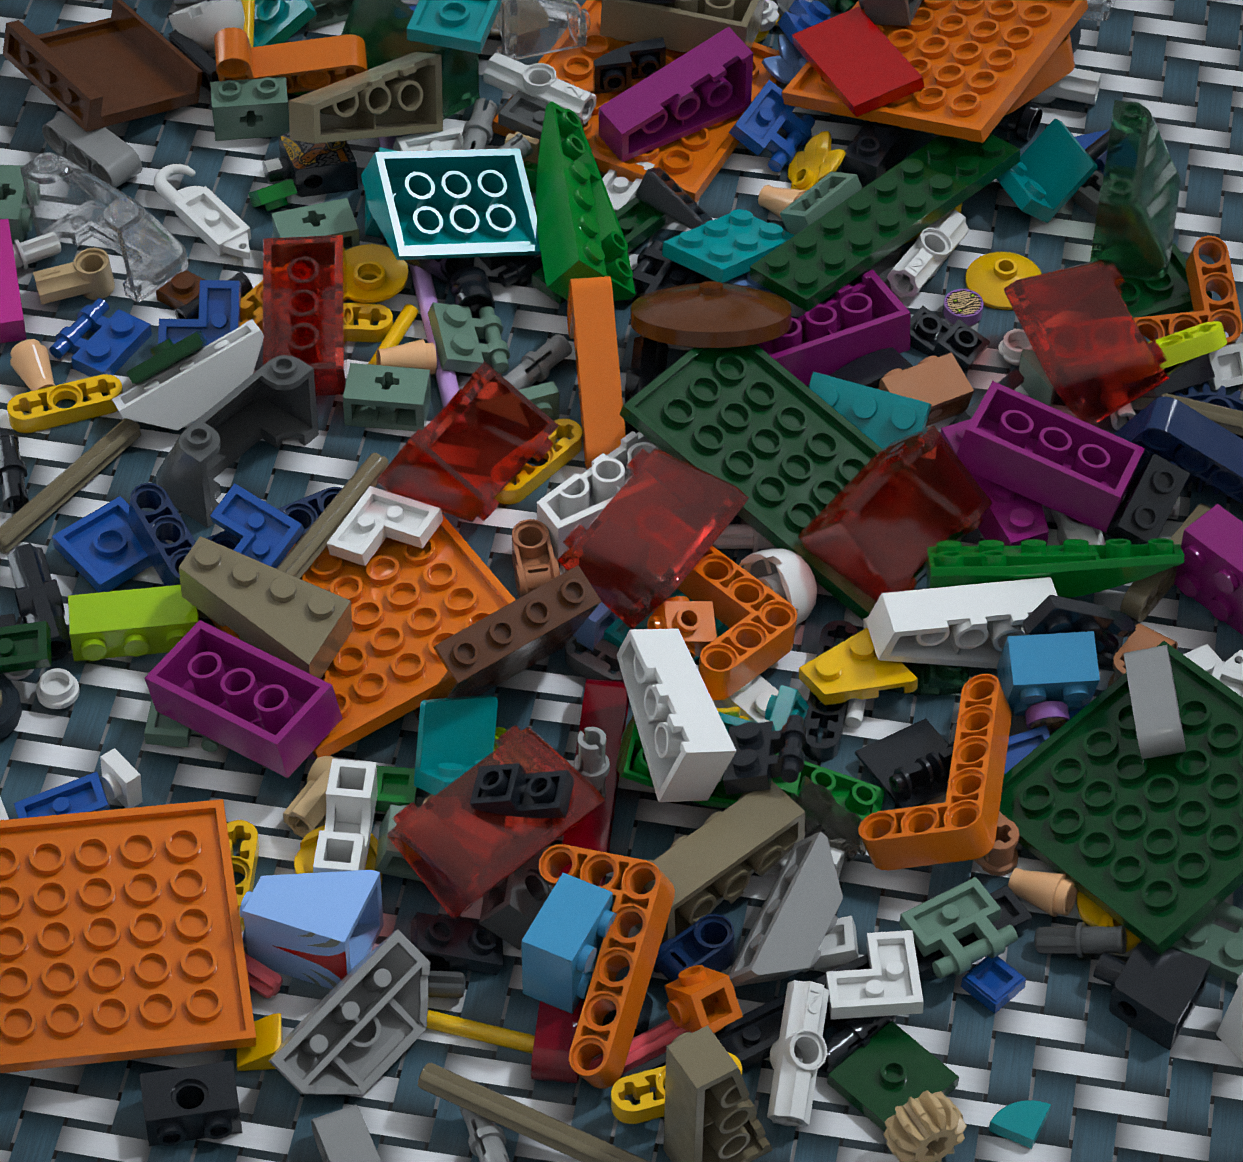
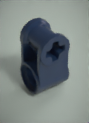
[653,914,735,982]

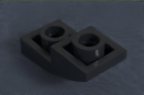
[593,37,666,94]
[910,306,990,369]
[829,347,913,389]
[470,763,575,818]

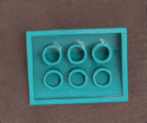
[361,148,541,260]

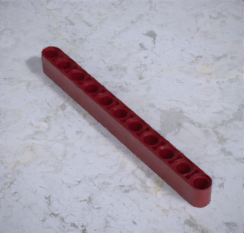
[531,679,629,1083]

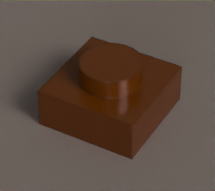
[156,267,205,309]

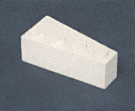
[537,431,700,562]
[866,577,1058,669]
[617,629,736,802]

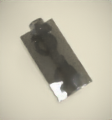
[789,775,866,862]

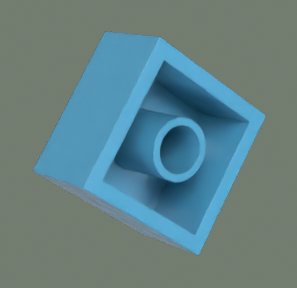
[997,631,1100,716]
[521,873,617,1014]

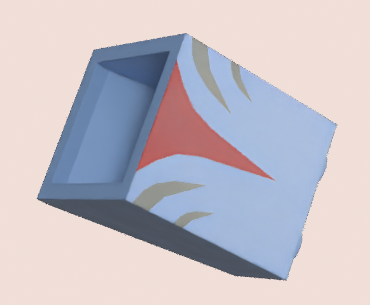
[240,870,384,989]

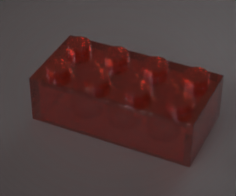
[263,235,347,396]

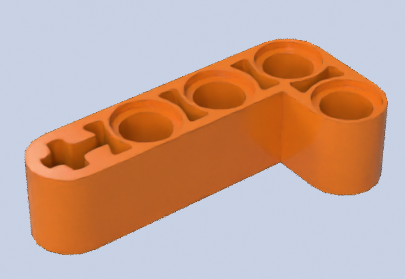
[214,27,368,94]

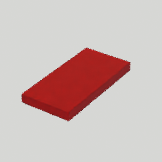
[792,6,925,117]

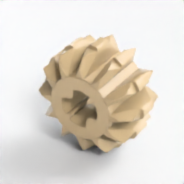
[883,1090,967,1162]

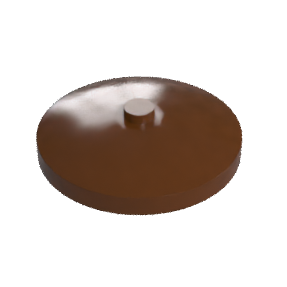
[631,281,791,348]

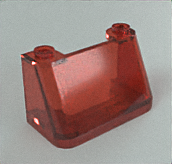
[1004,260,1169,425]
[376,361,559,522]
[798,425,992,602]
[557,448,749,629]
[387,725,605,919]

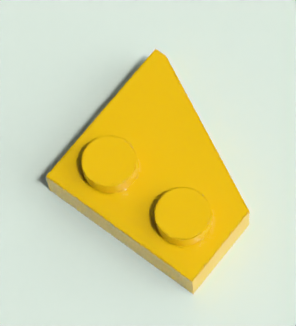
[799,628,918,705]

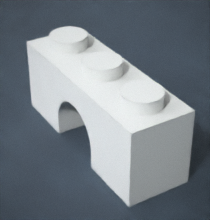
[313,758,378,873]

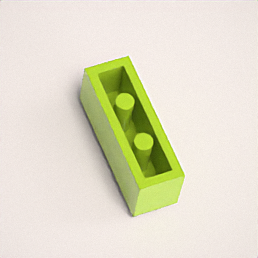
[68,585,199,661]

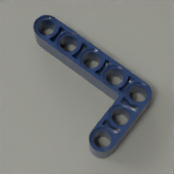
[1114,397,1243,504]
[128,483,342,586]

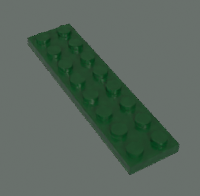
[750,133,1020,312]

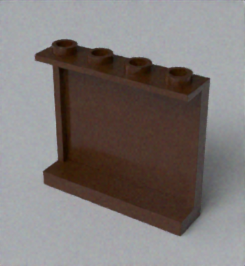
[2,0,203,132]
[413,565,602,720]

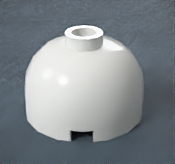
[169,0,245,57]
[739,548,817,626]

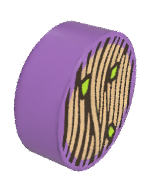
[943,289,984,326]
[1025,701,1070,731]

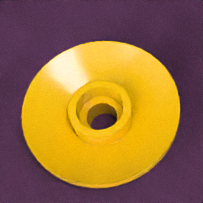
[330,244,409,303]
[965,252,1043,310]

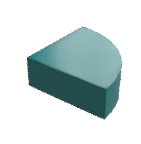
[989,1100,1051,1149]

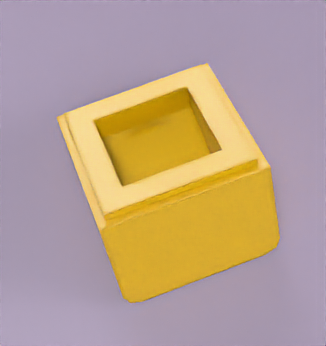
[237,1013,283,1071]

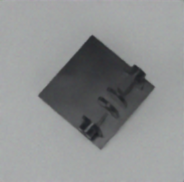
[855,718,954,808]

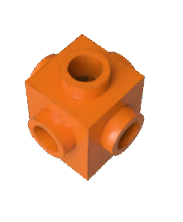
[647,596,717,658]
[664,965,743,1033]

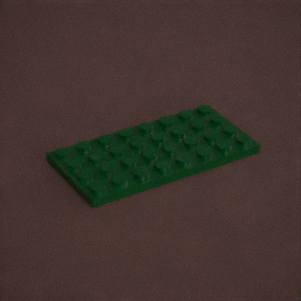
[620,344,973,621]

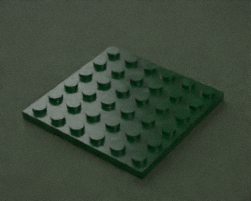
[999,641,1243,955]

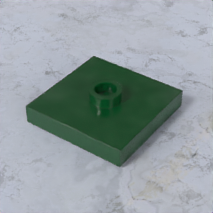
[126,330,207,385]
[827,1021,959,1132]

